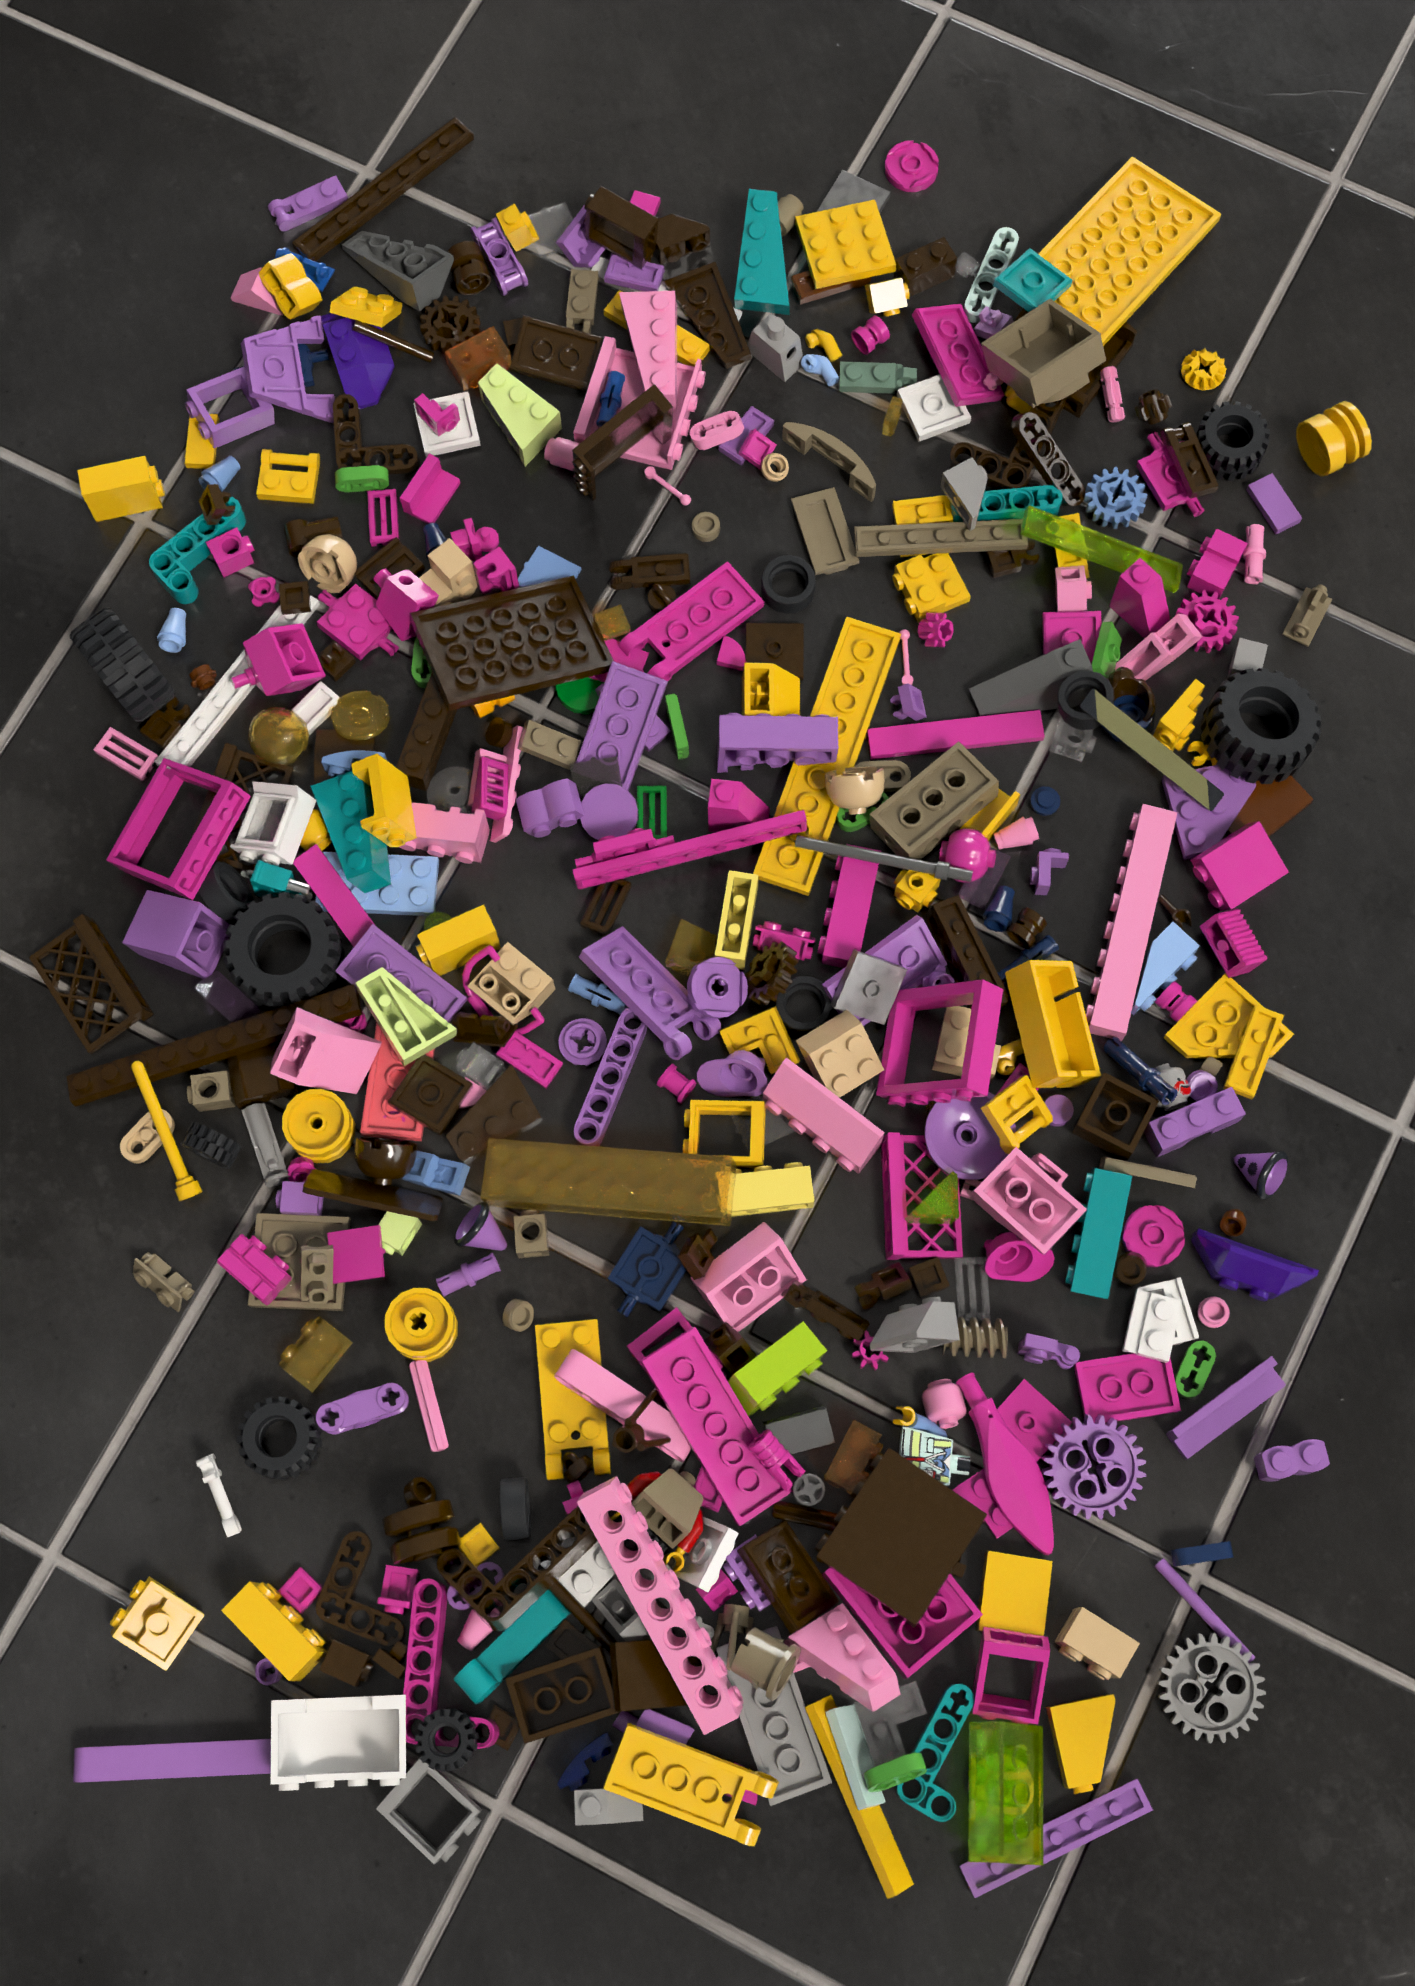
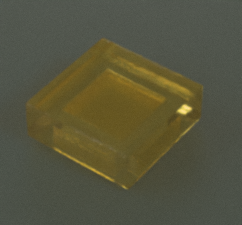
[882,396,903,437]

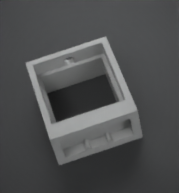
[376,1756,482,1864]

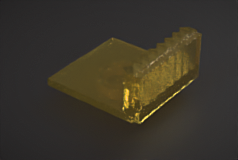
[665,919,718,977]

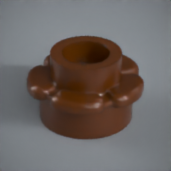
[189,664,217,690]

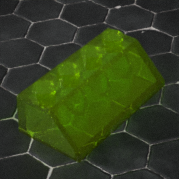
[968,1721,1043,1866]

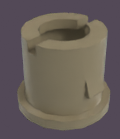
[731,1627,801,1701]

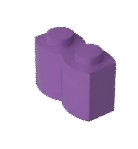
[516,778,584,838]
[1254,1439,1330,1482]

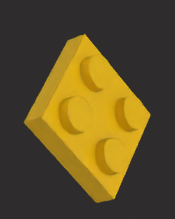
[330,287,402,328]

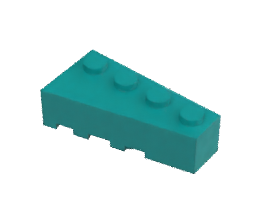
[734,189,790,315]
[311,771,391,893]
[1065,1167,1132,1299]

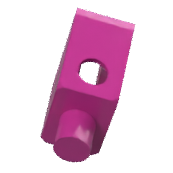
[374,569,439,641]

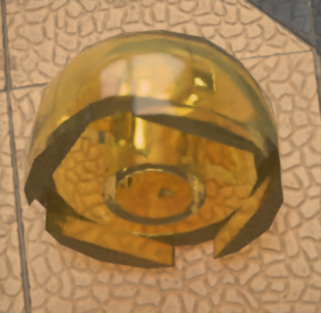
[248,706,309,765]

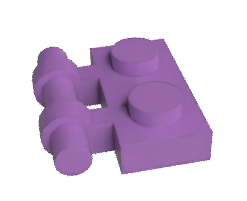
[1017,1333,1080,1369]

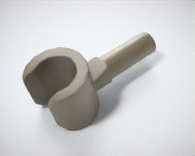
[1199,1057,1223,1077]

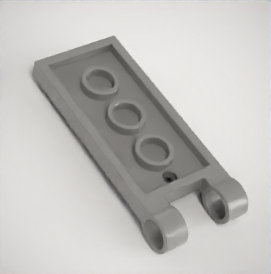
[716,1625,832,1806]

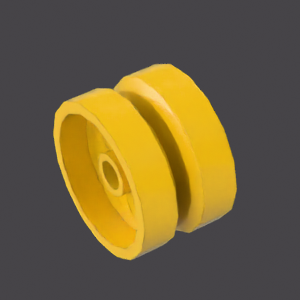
[282,1089,355,1163]
[385,1288,458,1362]

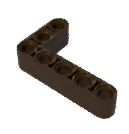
[950,397,1068,490]
[437,1506,598,1631]

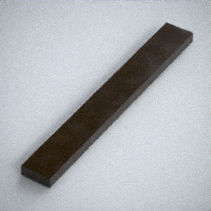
[292,117,474,262]

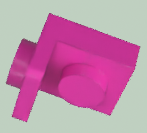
[414,393,460,437]

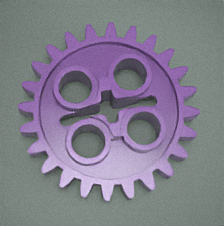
[1041,1414,1146,1520]

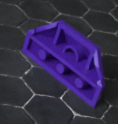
[321,313,395,409]
[1191,1228,1319,1301]

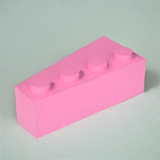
[619,291,677,410]

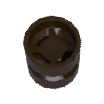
[447,241,491,295]

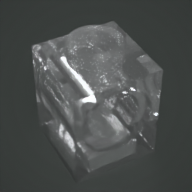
[1049,717,1097,762]
[456,1042,506,1091]

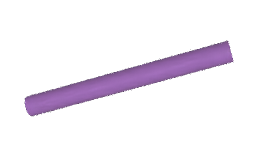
[1154,1558,1255,1663]

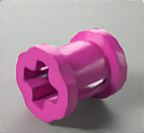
[657,1064,697,1103]

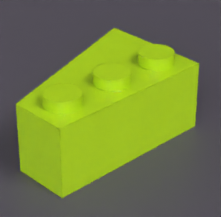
[728,1321,827,1417]

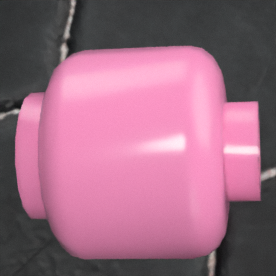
[922,1379,967,1429]

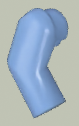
[801,354,840,386]

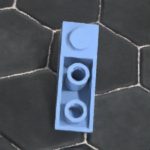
[1131,922,1200,1015]

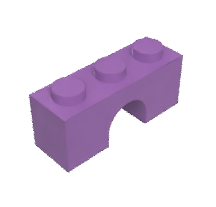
[1144,1087,1246,1158]

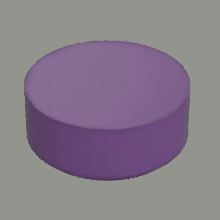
[1187,1070,1218,1101]
[1044,1094,1074,1127]

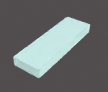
[825,1705,886,1810]

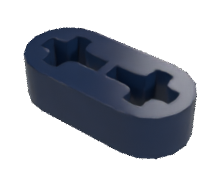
[1170,1541,1234,1567]

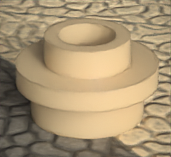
[761,453,789,482]

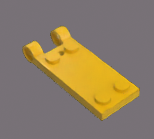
[535,1319,611,1480]
[603,1722,779,1846]

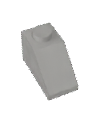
[940,457,988,531]
[591,1578,652,1642]
[574,1788,643,1825]

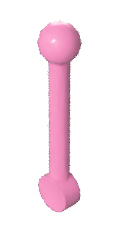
[644,466,691,506]
[899,629,913,685]

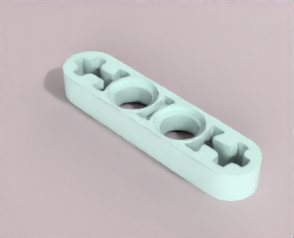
[964,227,1019,323]

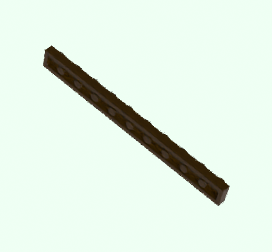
[67,984,363,1107]

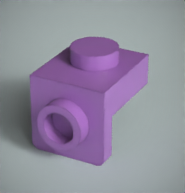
[1030,848,1069,895]

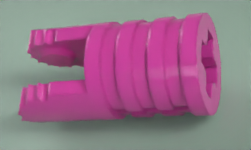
[748,1429,806,1492]

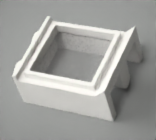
[230,781,316,866]

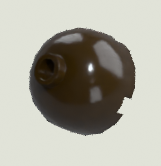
[355,1137,418,1185]

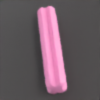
[409,1360,449,1452]

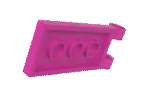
[619,561,764,681]

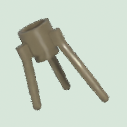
[710,1604,754,1671]

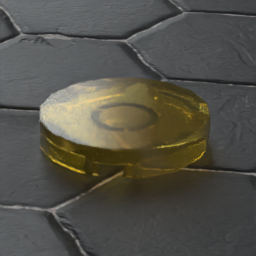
[331,690,390,741]

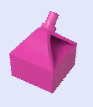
[231,623,326,696]

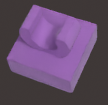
[890,683,926,721]

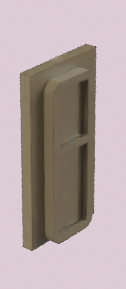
[791,487,859,575]

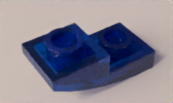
[557,1732,614,1792]

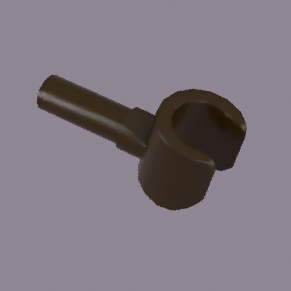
[1157,895,1192,930]

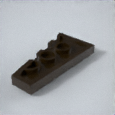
[664,262,752,369]

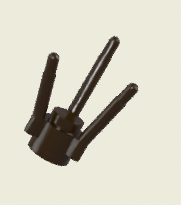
[612,1389,671,1453]

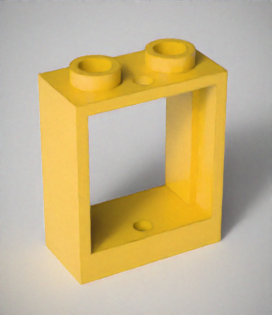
[683,1100,766,1168]

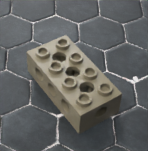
[870,741,999,860]

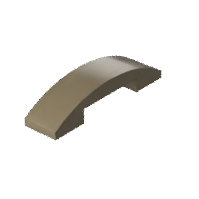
[782,422,876,502]

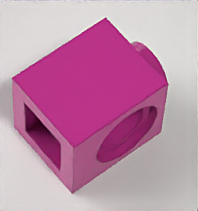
[206,528,255,578]

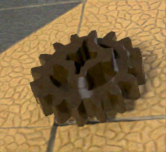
[420,296,481,355]
[744,941,799,1005]

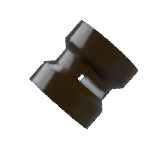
[1006,907,1047,949]

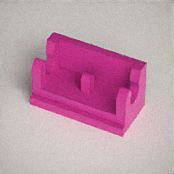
[473,546,519,594]

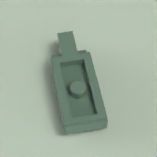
[839,361,917,394]

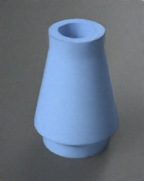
[157,608,187,653]

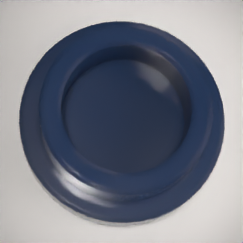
[1030,787,1060,816]

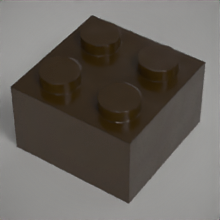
[1072,1072,1159,1161]

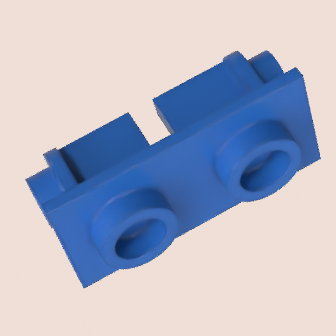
[275,247,335,292]

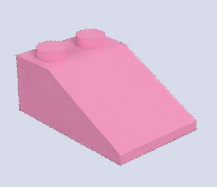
[973,1147,1087,1255]

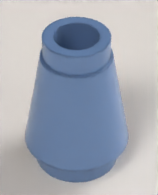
[198,456,241,492]

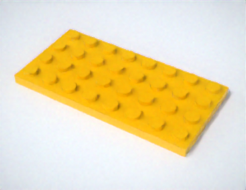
[1039,157,1221,346]

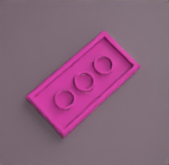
[912,304,1005,407]

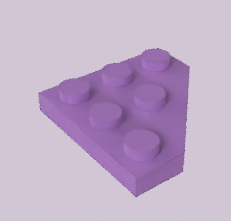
[1162,765,1256,860]

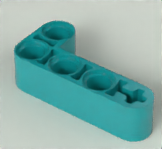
[950,485,1062,523]
[149,497,246,604]
[453,1589,571,1704]
[895,1684,974,1822]

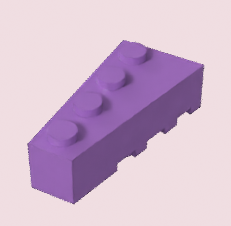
[717,713,838,773]

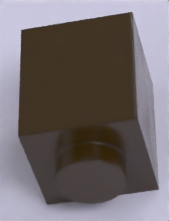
[319,1639,374,1687]

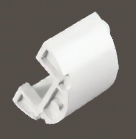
[271,1695,406,1791]

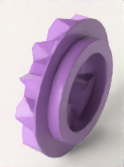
[559,1018,607,1066]

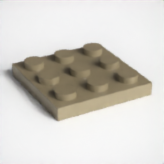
[248,1213,351,1311]

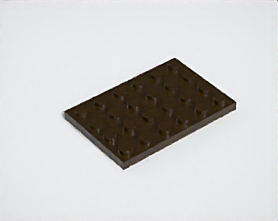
[410,575,614,711]

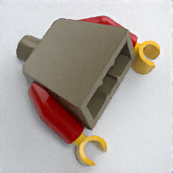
[611,1469,704,1572]

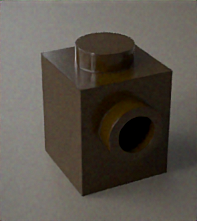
[704,1322,757,1376]

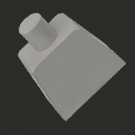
[748,314,803,382]

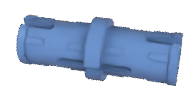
[568,974,628,1015]

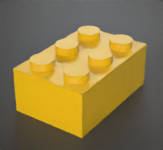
[221,1581,328,1681]

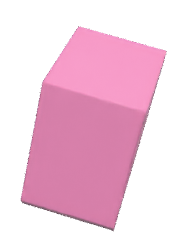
[231,267,283,316]

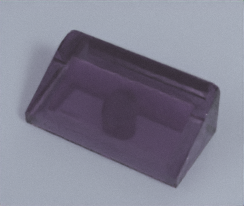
[194,971,260,1023]

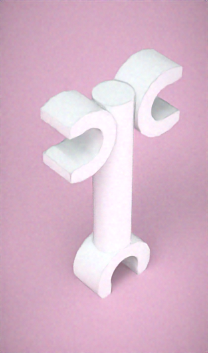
[196,1453,242,1537]

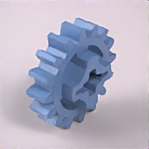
[1084,467,1147,529]

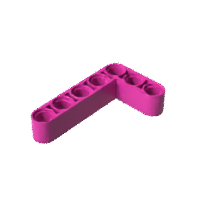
[403,1578,500,1749]

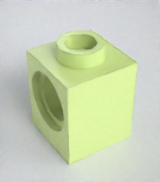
[379,1211,422,1256]

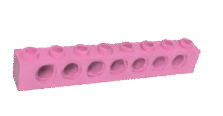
[577,1476,743,1735]

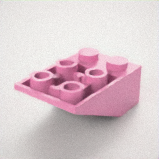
[270,1007,382,1094]

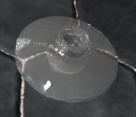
[427,766,474,814]

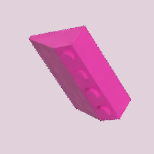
[822,1568,983,1679]

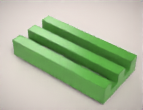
[665,694,689,759]

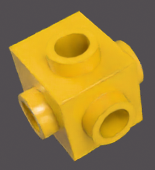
[894,869,941,913]

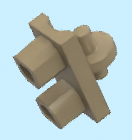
[300,1245,334,1304]

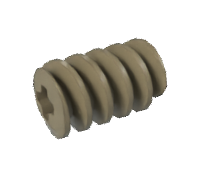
[942,1317,1008,1359]

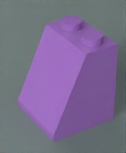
[122,890,230,981]

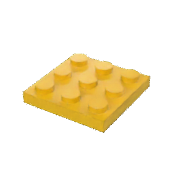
[795,199,896,289]

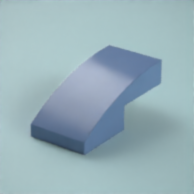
[401,1151,470,1196]

